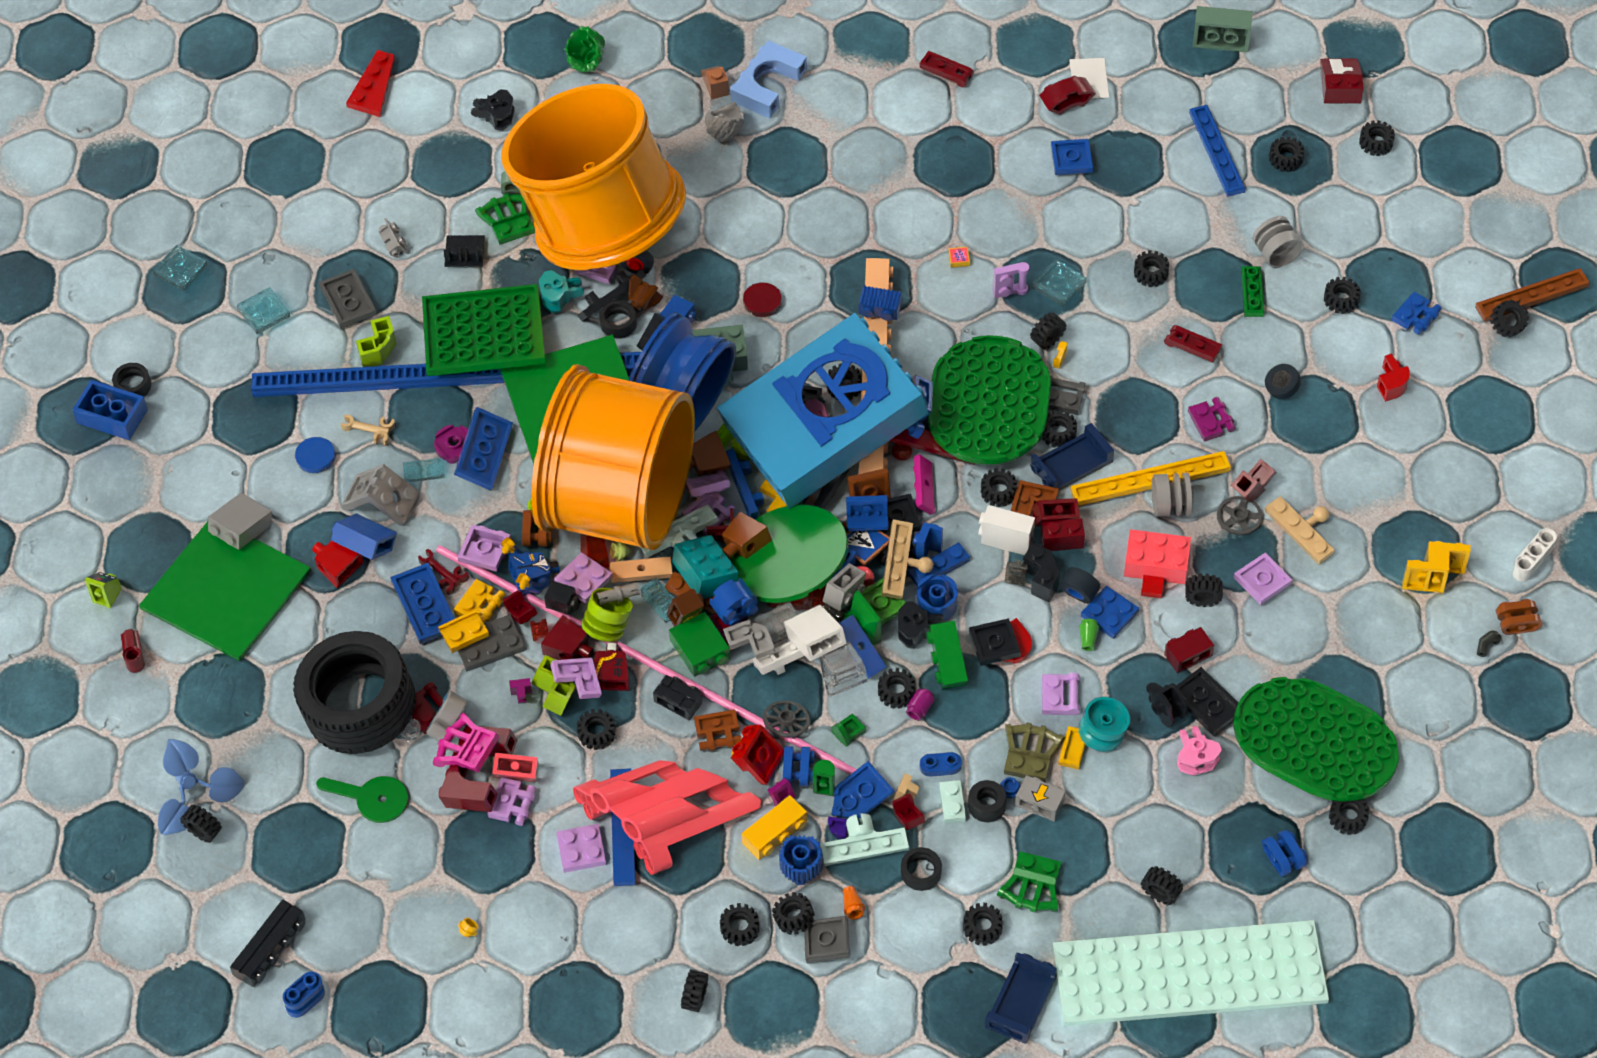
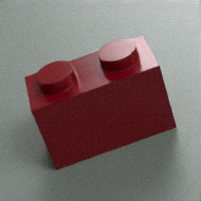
[1032,498,1080,527]
[1041,518,1085,551]
[1164,627,1214,673]

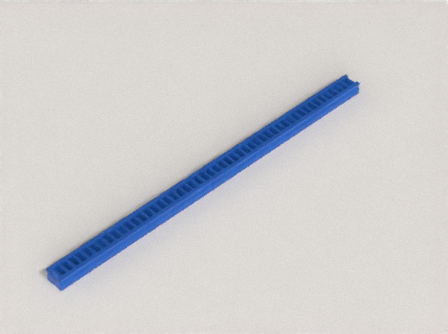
[251,352,641,397]

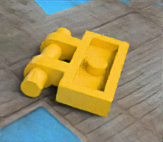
[454,579,505,623]

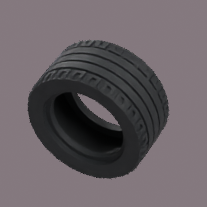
[293,631,416,754]

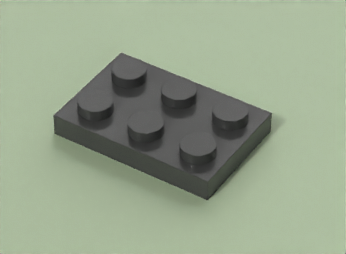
[318,269,377,328]
[458,614,525,672]

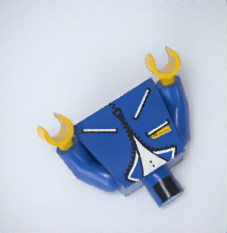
[501,537,560,596]

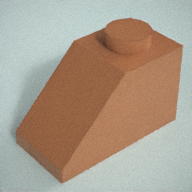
[701,66,729,99]

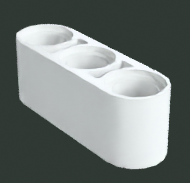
[1512,528,1557,582]

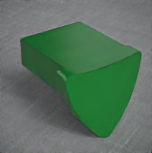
[831,713,866,746]

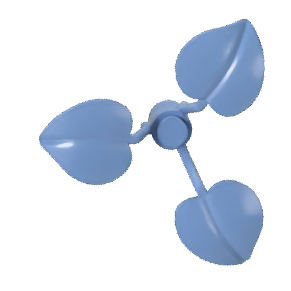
[158,739,245,835]

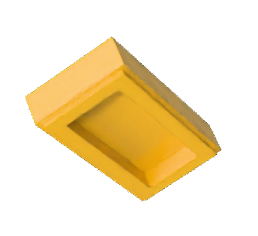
[1058,726,1086,770]

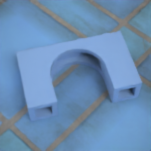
[730,40,807,118]

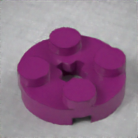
[434,425,468,464]

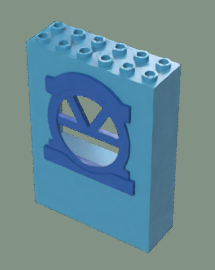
[716,313,929,509]

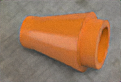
[842,886,865,920]

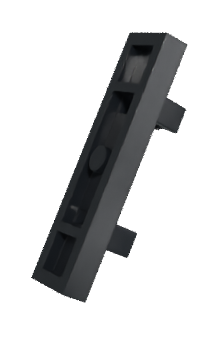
[577,270,646,321]

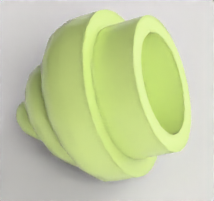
[610,542,632,561]

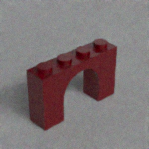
[438,725,517,812]

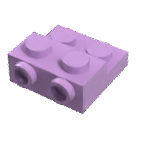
[458,525,511,572]

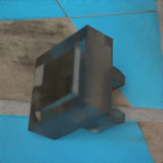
[1004,560,1028,586]

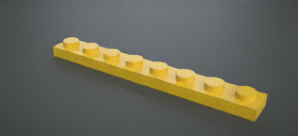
[1070,451,1231,506]

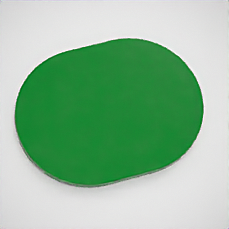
[927,335,1051,465]
[1233,677,1399,801]

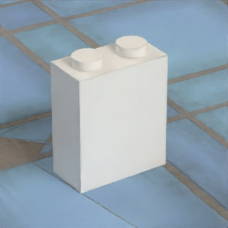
[978,505,1035,555]
[784,605,847,661]

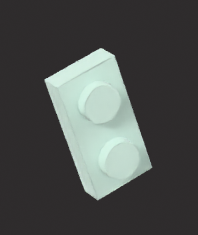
[939,780,966,824]

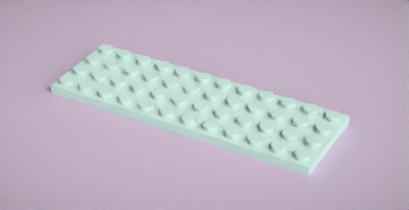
[1052,920,1329,1026]

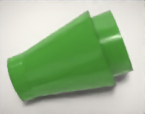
[1079,619,1100,651]

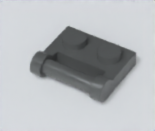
[1048,375,1086,415]

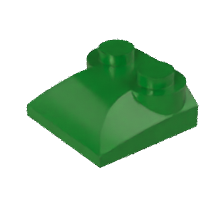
[843,590,881,645]

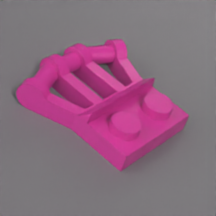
[433,712,500,772]

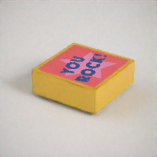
[948,247,970,268]

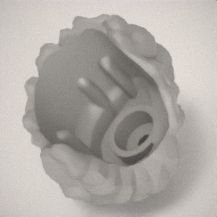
[705,102,744,142]

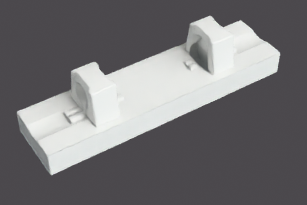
[753,641,805,675]

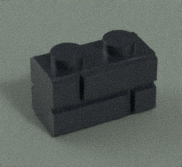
[653,675,703,720]

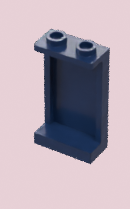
[1030,423,1114,491]
[985,952,1057,1044]

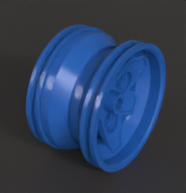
[628,312,736,432]

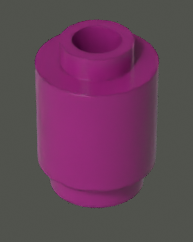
[906,689,935,721]

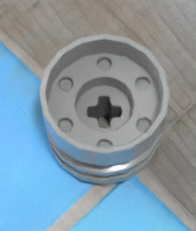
[1252,216,1304,268]
[1152,472,1194,517]

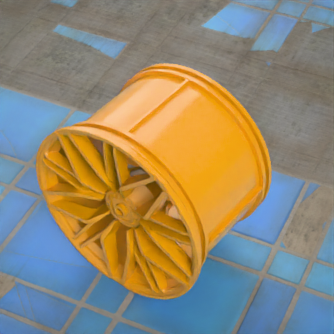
[501,84,686,270]
[531,364,695,550]

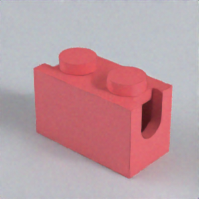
[492,753,539,783]

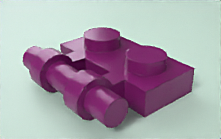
[1188,397,1236,442]

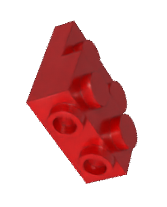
[731,725,784,785]

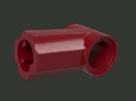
[120,629,145,673]

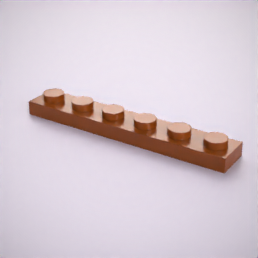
[1475,268,1590,322]

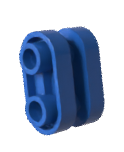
[783,746,815,787]
[1262,830,1308,877]
[283,972,325,1018]

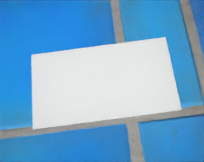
[1069,58,1109,98]

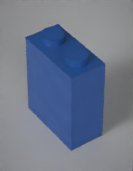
[331,513,397,560]

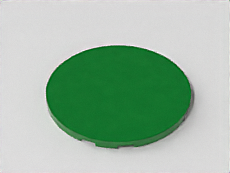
[730,505,848,603]

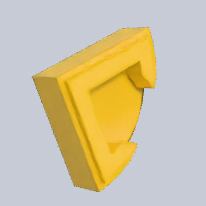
[1053,341,1068,369]

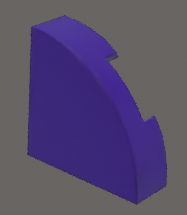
[828,816,848,840]

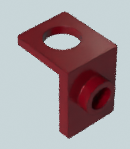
[706,508,734,541]

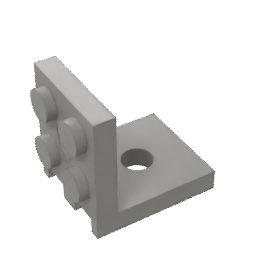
[341,464,419,526]

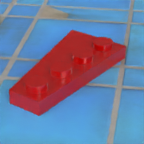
[346,50,395,117]

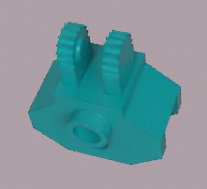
[539,270,584,313]

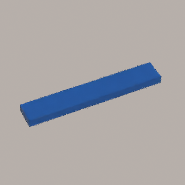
[1189,105,1246,197]
[610,768,635,886]

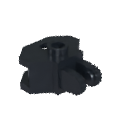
[471,89,515,130]
[898,601,944,648]
[1146,682,1188,728]

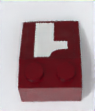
[1320,58,1364,104]

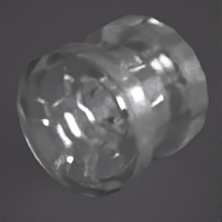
[401,719,422,745]

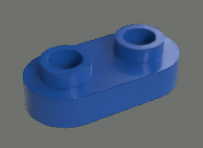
[919,752,962,777]

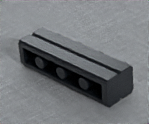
[230,899,306,987]

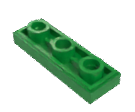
[1241,266,1264,317]

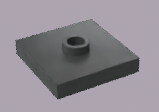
[804,915,850,964]

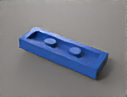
[908,542,970,587]

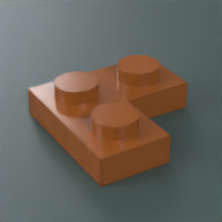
[1011,480,1059,516]

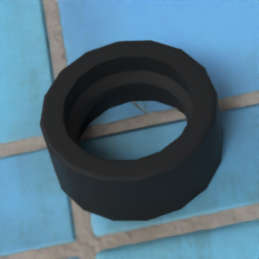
[599,300,637,338]
[112,363,152,396]
[901,847,942,891]

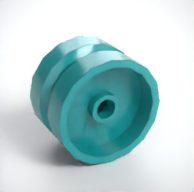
[1078,697,1130,752]

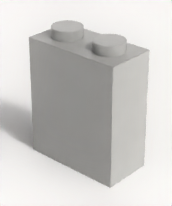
[208,492,272,550]

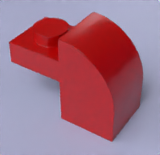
[1377,353,1410,402]

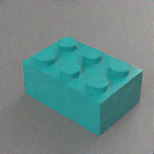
[672,535,738,599]

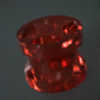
[530,619,549,642]

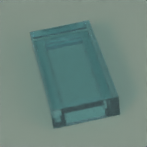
[403,458,445,482]

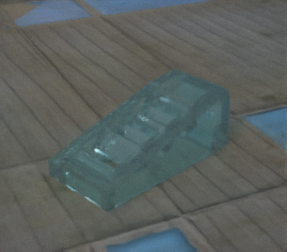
[641,578,673,623]

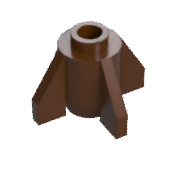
[628,275,663,311]

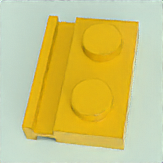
[438,610,489,653]

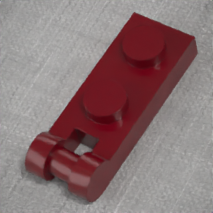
[920,51,974,87]
[1164,325,1222,363]

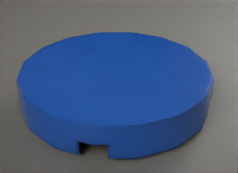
[295,437,335,473]

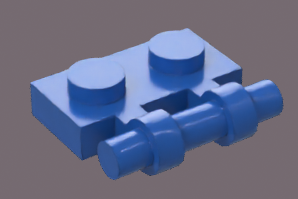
[1391,291,1442,334]

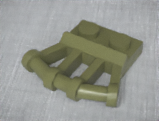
[1004,722,1065,782]

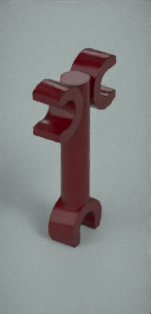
[418,549,469,595]

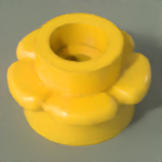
[458,917,479,937]

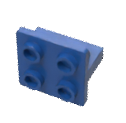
[846,495,888,531]

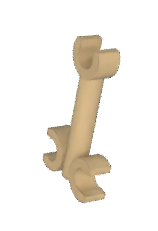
[341,415,395,446]

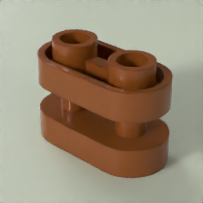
[522,510,552,547]
[1495,599,1543,635]

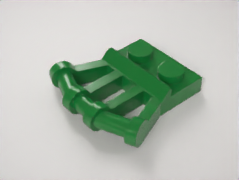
[475,193,535,245]
[997,851,1061,913]

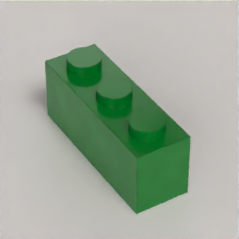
[926,620,968,690]

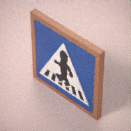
[846,530,890,566]

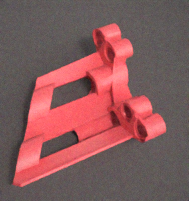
[573,760,761,875]

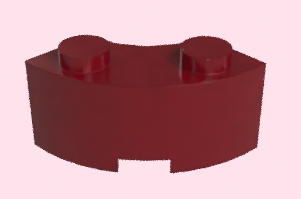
[1039,76,1096,115]

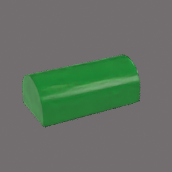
[813,760,835,796]

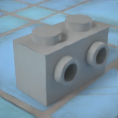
[823,563,866,611]

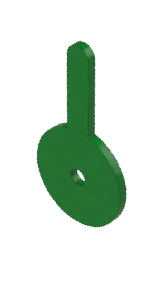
[316,776,408,823]

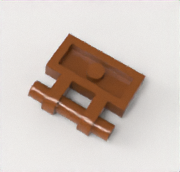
[694,709,741,751]

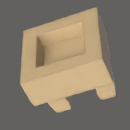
[893,773,919,800]

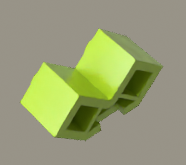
[356,316,396,367]
[531,655,575,716]

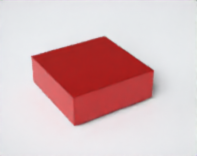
[1141,575,1164,598]

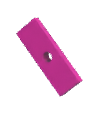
[913,454,935,515]

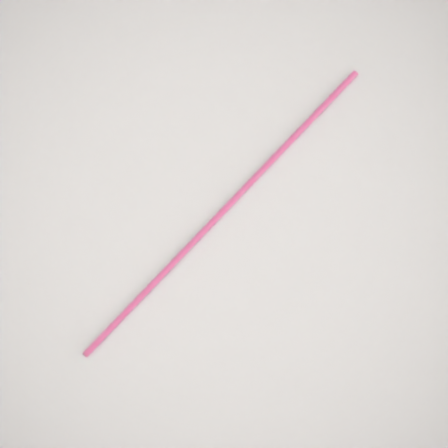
[436,545,857,775]

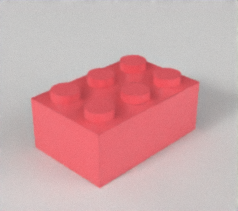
[1124,529,1191,584]

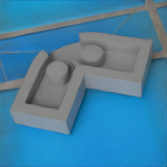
[723,620,776,659]

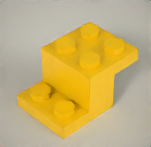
[1402,541,1471,593]

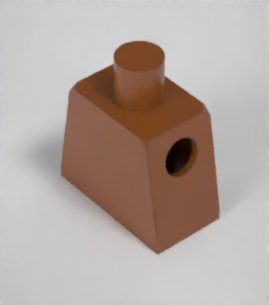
[689,430,731,476]
[722,512,772,560]

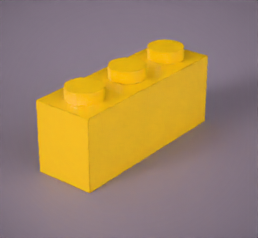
[741,795,807,860]

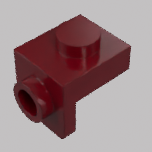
[503,590,537,625]
[892,793,925,831]

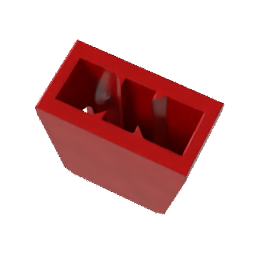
[312,540,364,588]

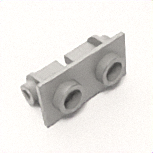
[379,218,409,257]

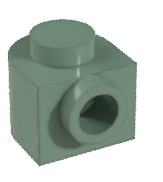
[501,171,520,194]

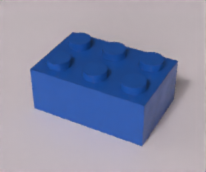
[72,380,148,440]

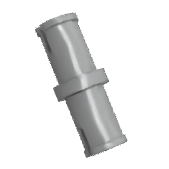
[596,582,640,606]

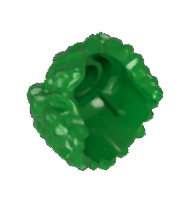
[564,26,605,72]

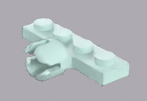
[640,504,718,558]
[820,814,909,866]

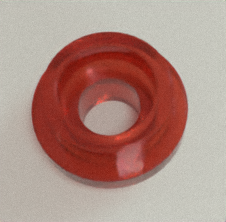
[892,443,912,460]

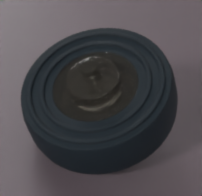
[1265,364,1301,399]

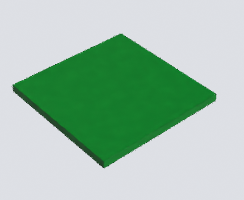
[500,334,629,465]
[139,521,311,662]

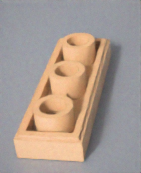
[610,557,672,583]

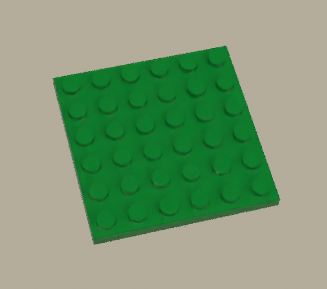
[422,284,546,376]

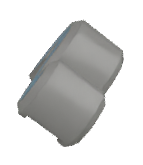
[426,691,467,741]

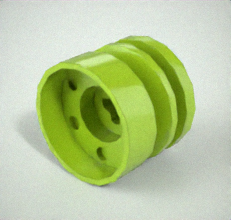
[581,588,633,642]

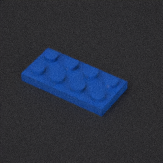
[454,407,513,490]
[390,563,455,645]

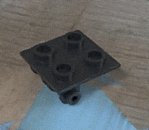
[444,235,485,267]

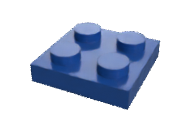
[1051,139,1093,175]
[1081,585,1139,639]

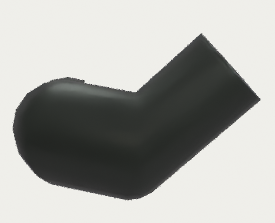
[1477,630,1501,657]

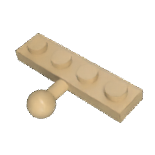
[1265,496,1335,565]
[881,519,934,600]

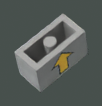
[1015,775,1066,822]

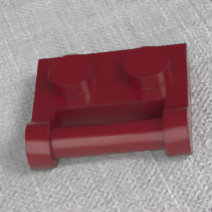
[411,682,443,735]

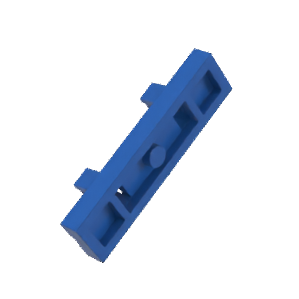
[726,449,764,519]

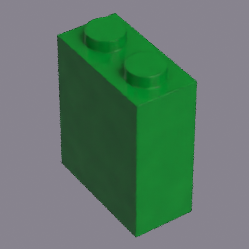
[669,612,730,677]

